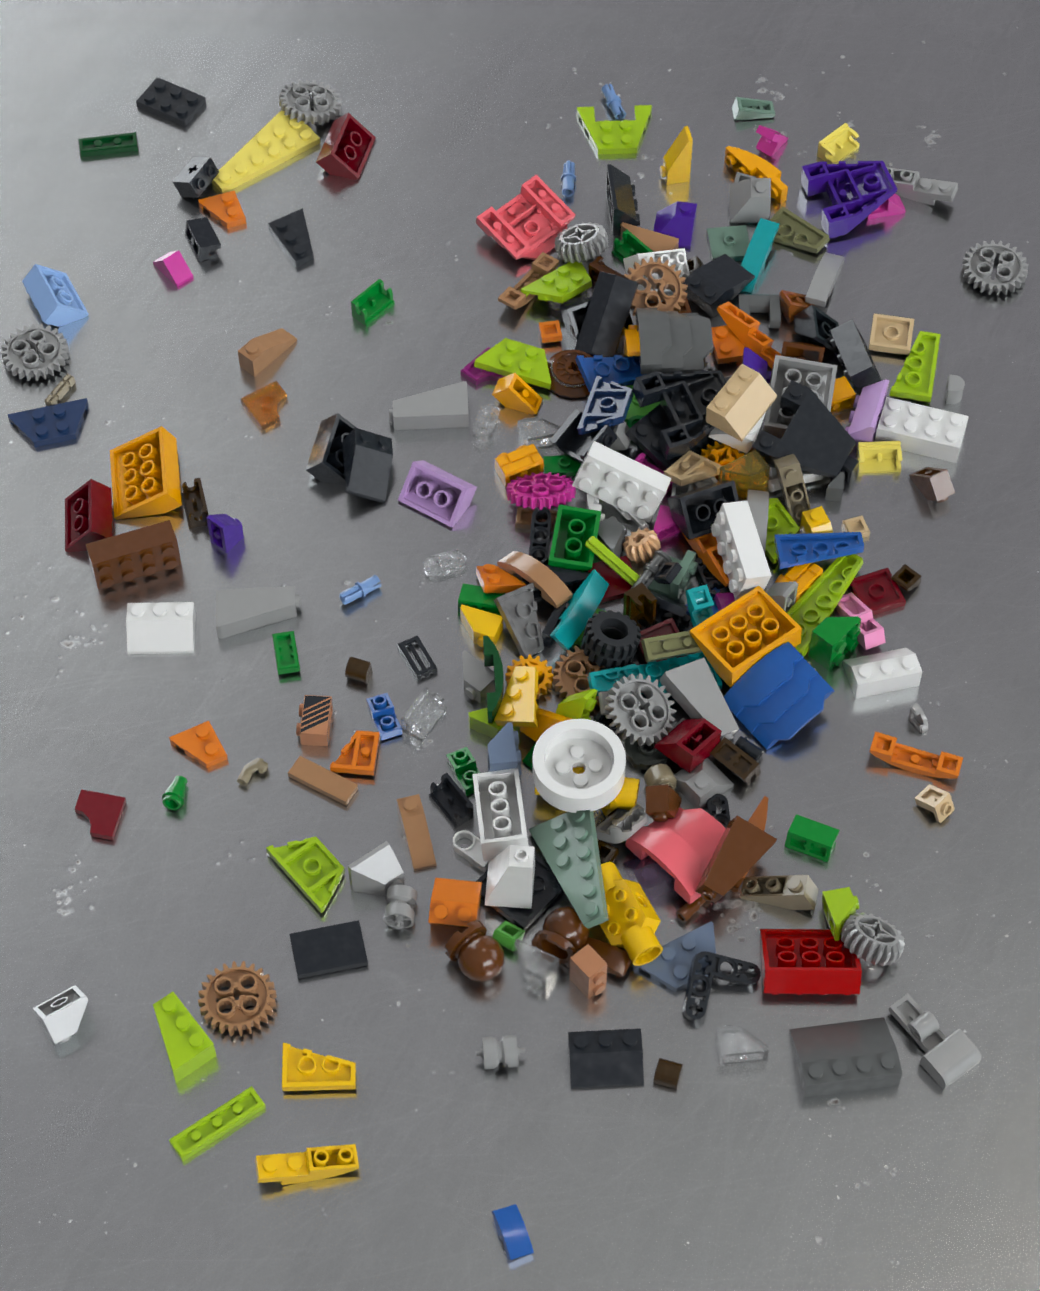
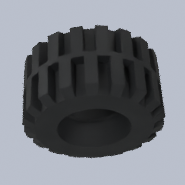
[581,610,641,669]

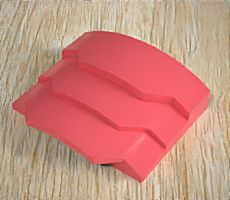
[476,175,576,260]
[626,808,726,904]

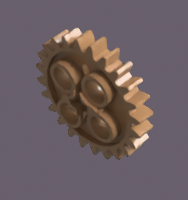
[624,257,688,316]
[553,646,621,710]
[198,961,277,1036]

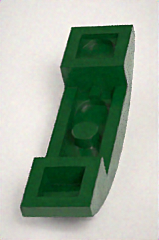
[483,636,504,724]

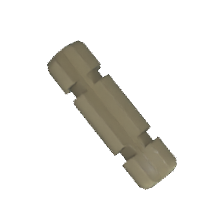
[44,374,76,406]

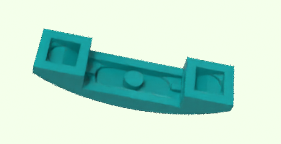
[686,584,716,672]

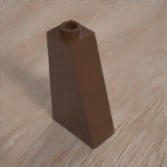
[695,815,777,903]

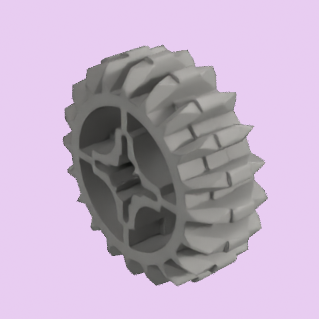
[555,222,608,263]
[840,912,905,966]

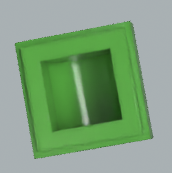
[492,920,525,952]

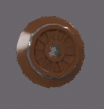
[547,349,593,398]

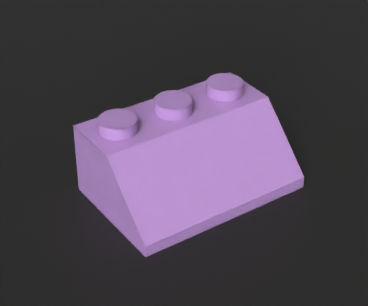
[845,379,890,450]
[398,460,477,527]

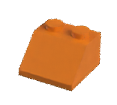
[428,878,482,929]

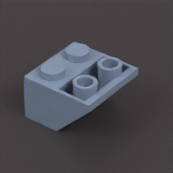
[487,722,522,776]

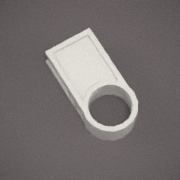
[453,830,489,872]

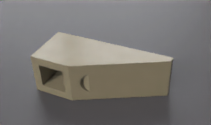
[773,454,811,525]
[740,875,819,910]

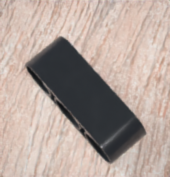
[529,507,551,565]

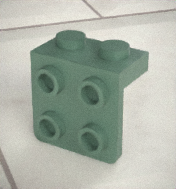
[648,550,698,600]

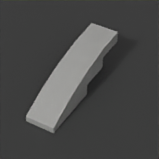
[805,252,845,307]

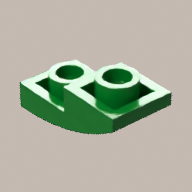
[446,747,480,796]

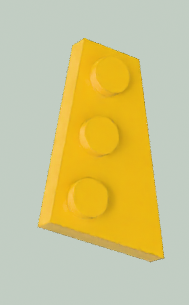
[494,666,538,727]
[282,1042,356,1091]

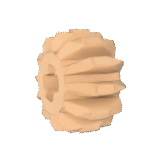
[623,528,661,564]

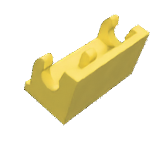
[817,123,860,164]
[856,441,902,474]

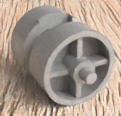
[383,885,417,929]
[476,1035,525,1069]

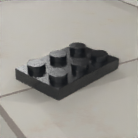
[136,77,206,127]

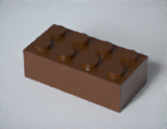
[85,520,182,589]

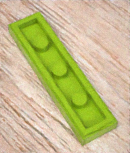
[169,1086,266,1162]

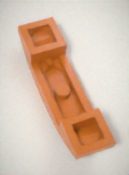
[869,731,963,779]

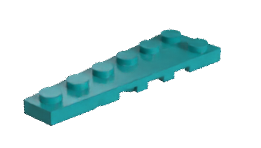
[588,652,722,696]

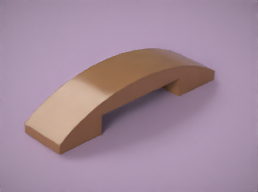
[498,252,559,309]
[497,551,573,608]

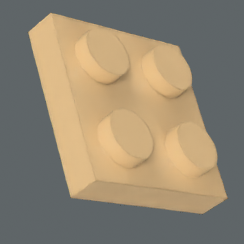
[869,314,914,355]

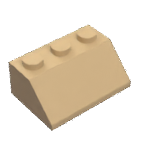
[706,364,777,442]

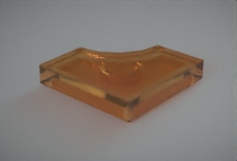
[240,381,287,430]

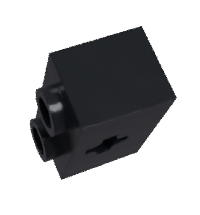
[173,156,219,198]

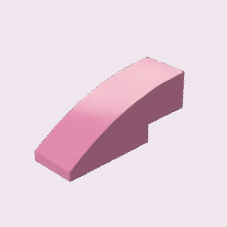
[836,592,886,650]

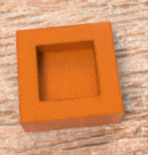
[539,320,562,343]

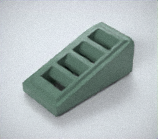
[732,97,775,120]

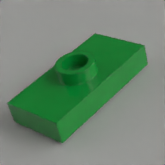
[543,455,582,477]
[272,631,300,675]

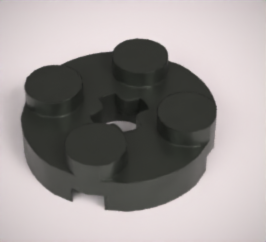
[625,737,668,770]

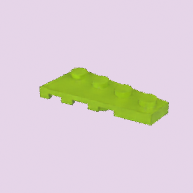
[889,331,941,402]

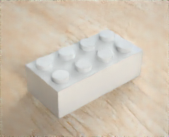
[875,397,969,463]
[572,441,671,523]
[711,501,772,600]
[472,768,529,862]

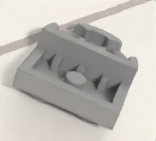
[596,805,648,844]

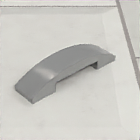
[747,490,769,554]

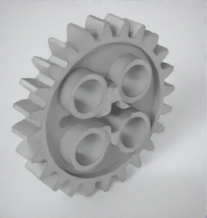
[279,79,342,125]
[962,240,1028,296]
[1,324,69,381]
[604,673,676,746]

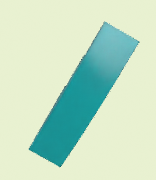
[740,218,779,294]
[550,570,609,650]

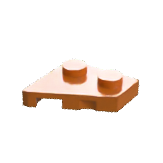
[198,190,246,228]
[476,564,526,593]
[169,721,228,768]
[330,730,380,776]

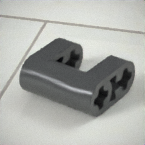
[738,294,781,328]

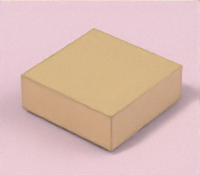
[842,516,870,538]

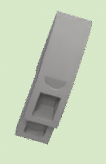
[887,167,958,205]

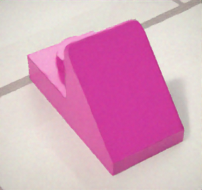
[756,125,788,156]
[866,194,906,220]

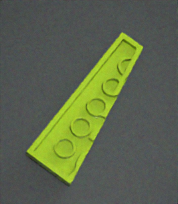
[787,554,863,657]

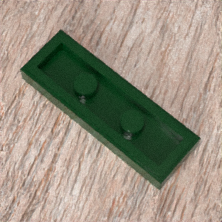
[78,132,138,158]

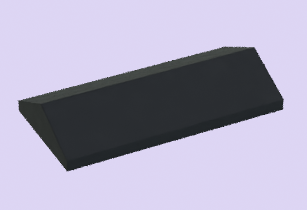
[575,271,639,357]

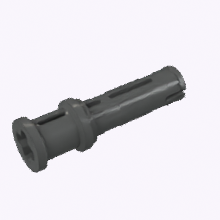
[621,550,672,605]

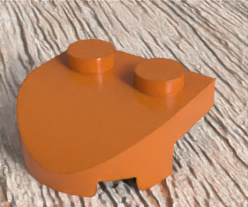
[711,325,747,366]

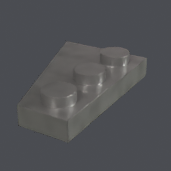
[494,583,544,659]

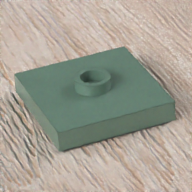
[706,225,750,261]

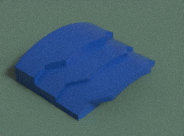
[724,642,835,750]

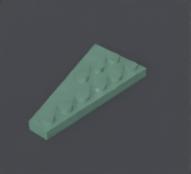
[529,810,609,929]

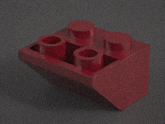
[655,718,722,773]

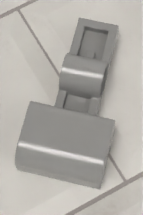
[888,993,982,1090]

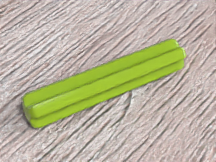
[585,536,640,586]

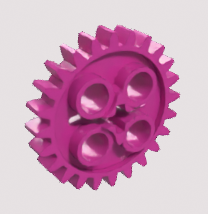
[506,472,576,510]

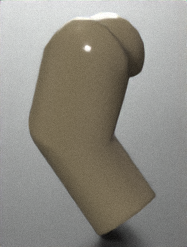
[237,758,268,786]

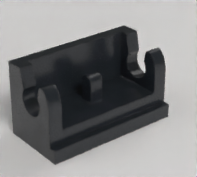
[185,217,221,262]
[429,773,474,829]

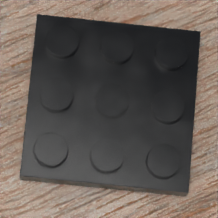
[626,403,713,471]
[476,854,564,931]

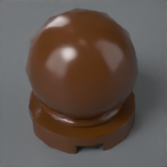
[531,906,589,968]
[445,920,504,982]

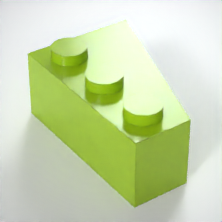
[153,991,216,1083]

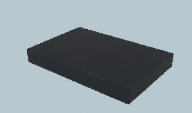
[289,920,368,979]

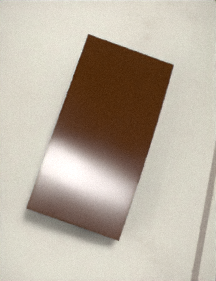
[581,937,632,977]

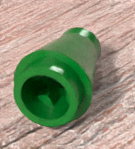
[162,776,188,810]

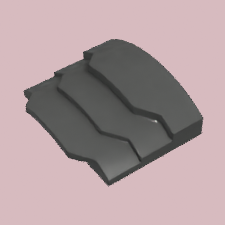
[636,308,713,374]

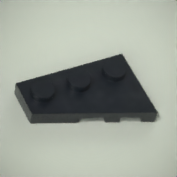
[268,208,314,267]

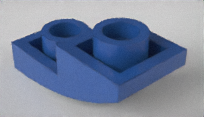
[366,693,403,741]
[491,1204,534,1260]

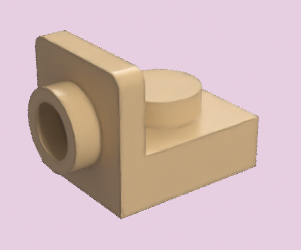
[914,784,955,823]

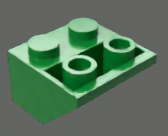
[808,616,861,670]

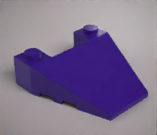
[801,161,897,239]

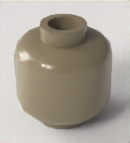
[644,764,677,790]

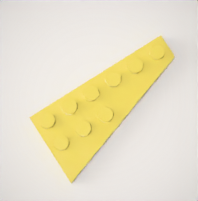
[212,111,320,193]

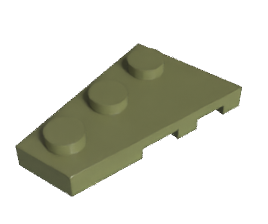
[769,206,829,254]

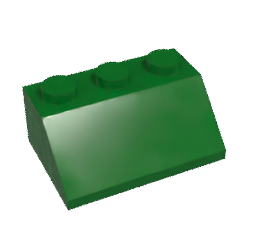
[548,505,602,572]

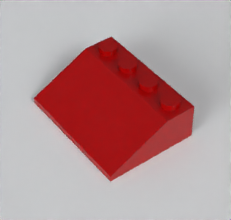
[760,929,862,995]

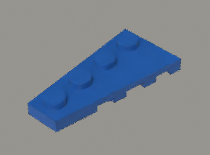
[774,532,864,569]

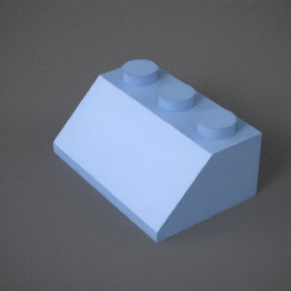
[22,264,89,327]

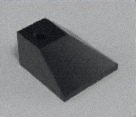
[793,305,839,354]

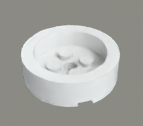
[532,719,626,813]

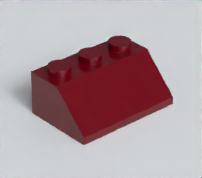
[316,112,376,180]
[65,479,113,552]

